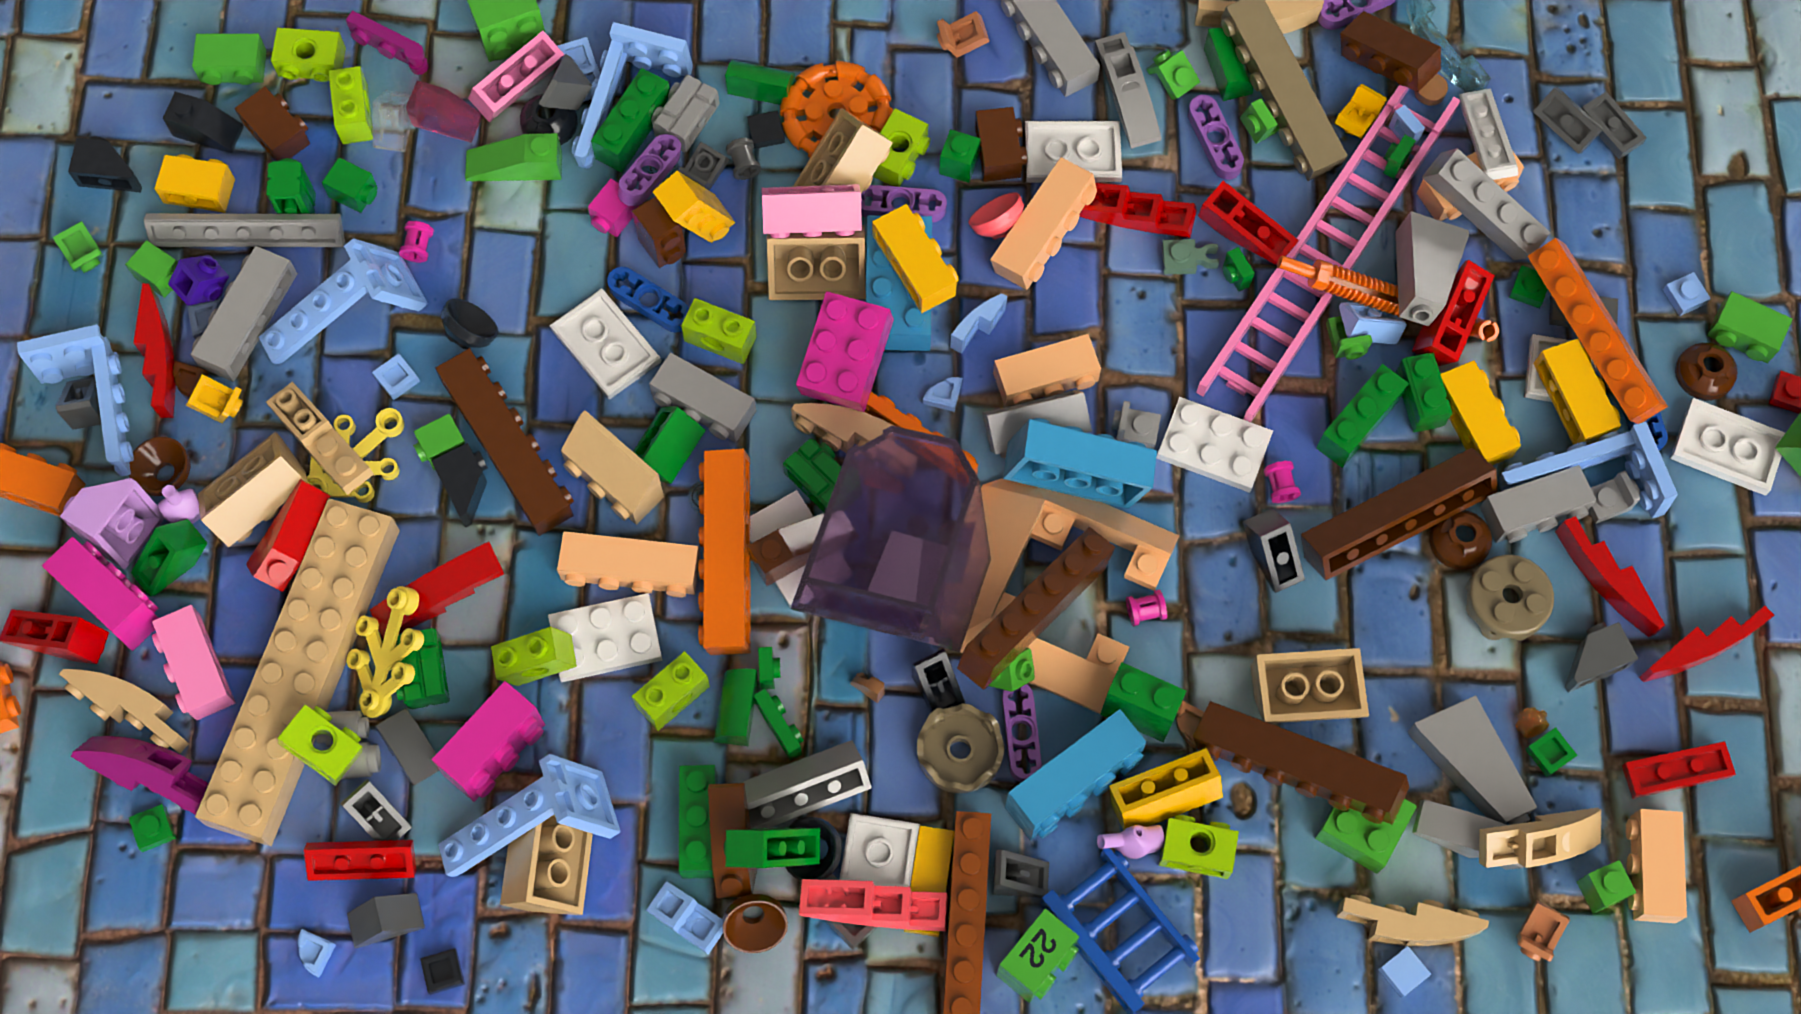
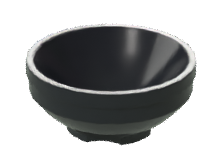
[520,93,578,145]
[441,299,498,349]
[786,817,842,881]

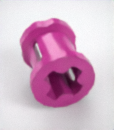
[399,221,434,263]
[1264,461,1301,503]
[1126,589,1167,627]

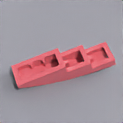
[799,879,949,931]

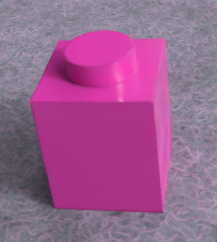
[588,178,639,237]

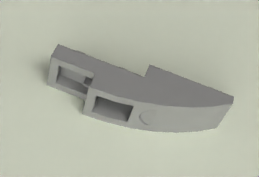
[1095,32,1161,148]

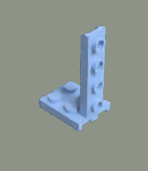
[572,22,693,169]
[259,238,428,364]
[17,324,134,476]
[1498,422,1678,519]
[438,754,621,877]

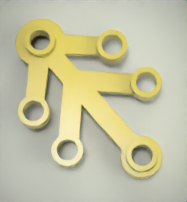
[306,408,405,503]
[346,586,424,718]

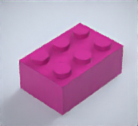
[796,291,894,412]
[41,536,159,651]
[431,681,545,802]

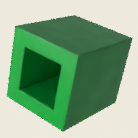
[939,129,981,183]
[322,158,378,213]

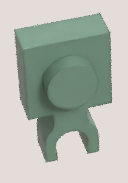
[1162,239,1219,274]

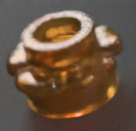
[1515,707,1549,738]

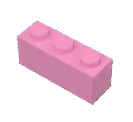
[468,31,565,123]
[761,184,862,238]
[152,605,236,721]

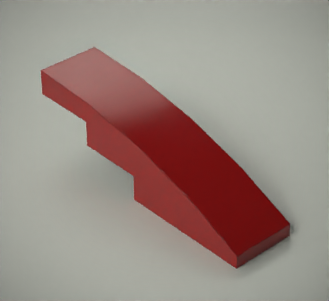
[1079,183,1197,237]
[133,283,176,418]
[1555,516,1665,637]
[370,541,504,640]
[1639,605,1775,682]

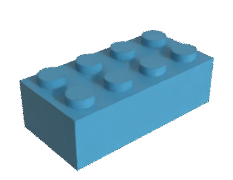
[866,215,932,351]
[1003,418,1157,509]
[1005,709,1146,841]

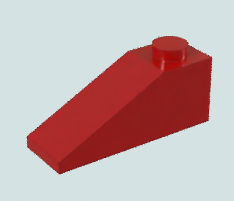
[1198,180,1299,265]
[1412,260,1495,367]
[246,479,331,592]
[0,609,110,664]

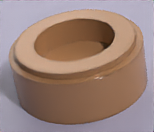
[1414,74,1448,106]

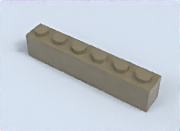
[1221,0,1348,181]

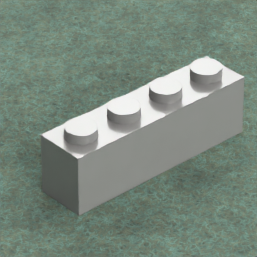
[1001,0,1100,97]
[1422,148,1551,260]
[190,246,297,382]
[740,740,872,829]

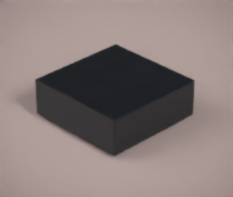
[747,110,785,149]
[420,948,465,995]

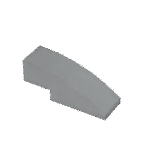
[1412,800,1524,870]

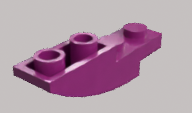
[71,736,209,815]

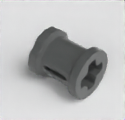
[726,137,761,180]

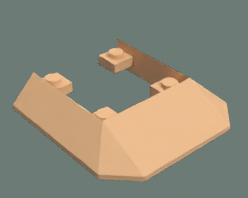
[932,478,1180,714]

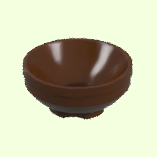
[1675,343,1738,401]
[128,437,191,496]
[1429,510,1492,570]
[722,894,788,954]

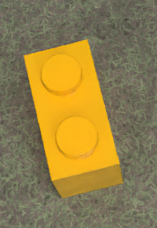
[154,154,235,213]

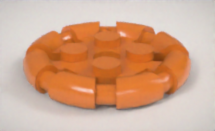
[780,61,893,158]

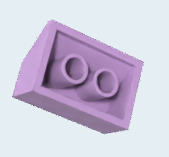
[60,478,165,570]

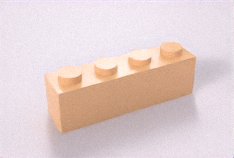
[990,157,1097,290]
[557,531,701,598]

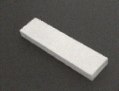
[1459,88,1518,180]

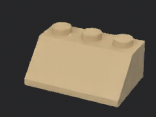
[793,108,893,193]
[767,225,866,300]
[561,410,664,525]
[197,431,308,547]
[1250,648,1369,723]
[500,814,593,915]

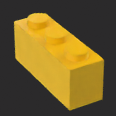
[652,170,736,243]
[872,204,959,313]
[1533,338,1621,445]
[1441,360,1521,466]
[1109,748,1223,830]

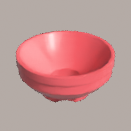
[968,192,1024,240]

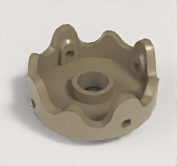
[1465,555,1554,641]
[917,704,1004,793]

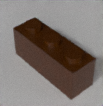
[1340,11,1441,92]

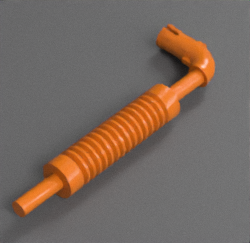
[1277,255,1499,342]

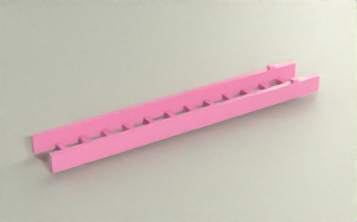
[1196,85,1461,422]

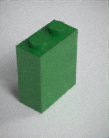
[1100,662,1186,743]

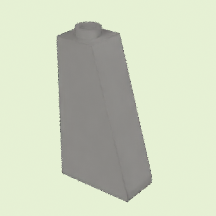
[1395,211,1469,326]
[1407,695,1537,825]

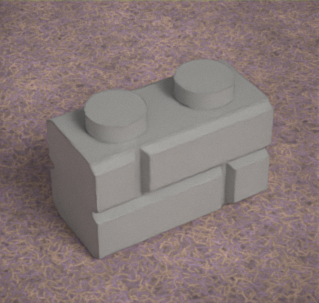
[651,75,720,153]

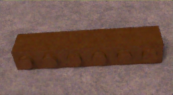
[435,348,574,536]
[1301,447,1498,581]
[957,527,1116,690]
[1193,701,1409,825]

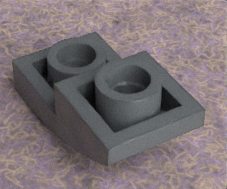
[678,142,730,190]
[375,708,440,786]

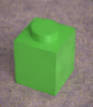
[125,240,178,298]
[413,413,466,470]
[1576,860,1637,914]

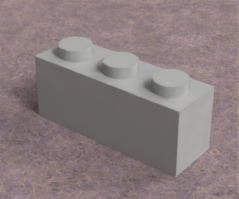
[649,352,756,443]
[982,390,1092,458]
[1480,465,1596,543]

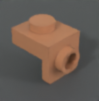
[937,11,990,58]
[1516,900,1570,962]

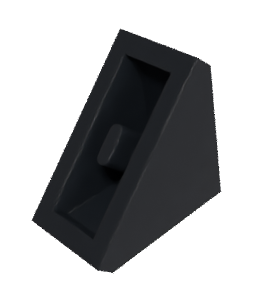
[912,649,966,713]

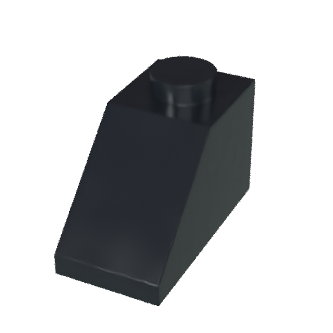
[163,91,244,153]
[68,136,142,193]
[431,443,488,527]
[1243,508,1305,593]

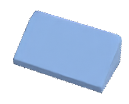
[1339,302,1407,344]

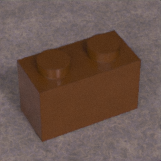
[234,86,310,161]
[975,107,1027,182]
[632,197,686,269]

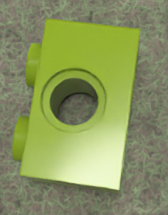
[271,28,346,82]
[329,66,374,144]
[873,108,931,187]
[681,298,757,365]
[491,626,577,686]
[632,651,710,731]
[277,705,363,786]
[1158,815,1239,879]

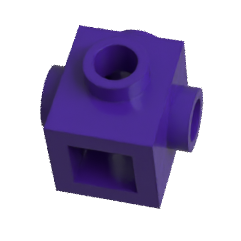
[168,255,229,306]

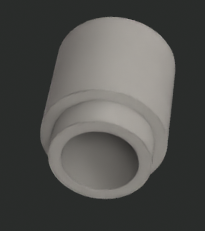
[316,710,370,747]
[341,742,381,779]

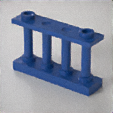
[1040,848,1200,1014]

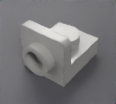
[1111,401,1161,449]
[1588,471,1640,524]

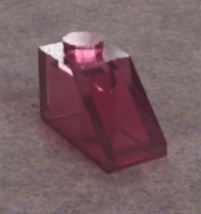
[406,81,483,143]

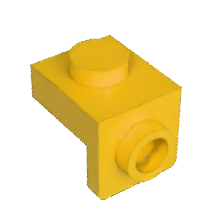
[1334,84,1387,139]
[186,374,243,423]

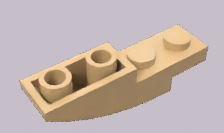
[1195,0,1324,34]
[266,382,374,495]
[791,403,918,477]
[59,669,189,754]
[1479,807,1601,868]
[1336,895,1489,946]

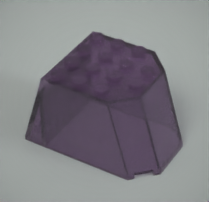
[790,426,991,652]

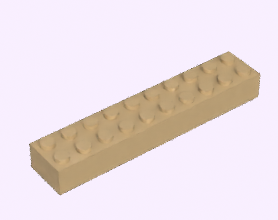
[195,498,400,847]

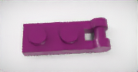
[346,10,429,75]

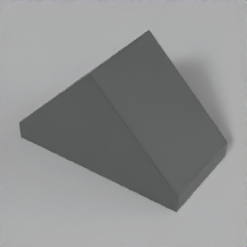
[539,54,593,110]
[56,377,101,430]
[340,779,411,841]
[993,849,1049,898]
[347,893,425,948]

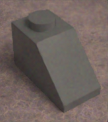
[1565,622,1639,693]

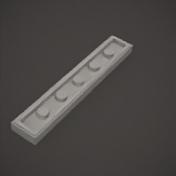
[144,213,345,247]

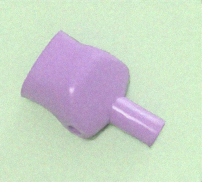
[158,485,200,524]
[1097,825,1165,859]

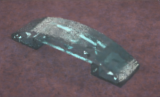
[1406,0,1491,92]

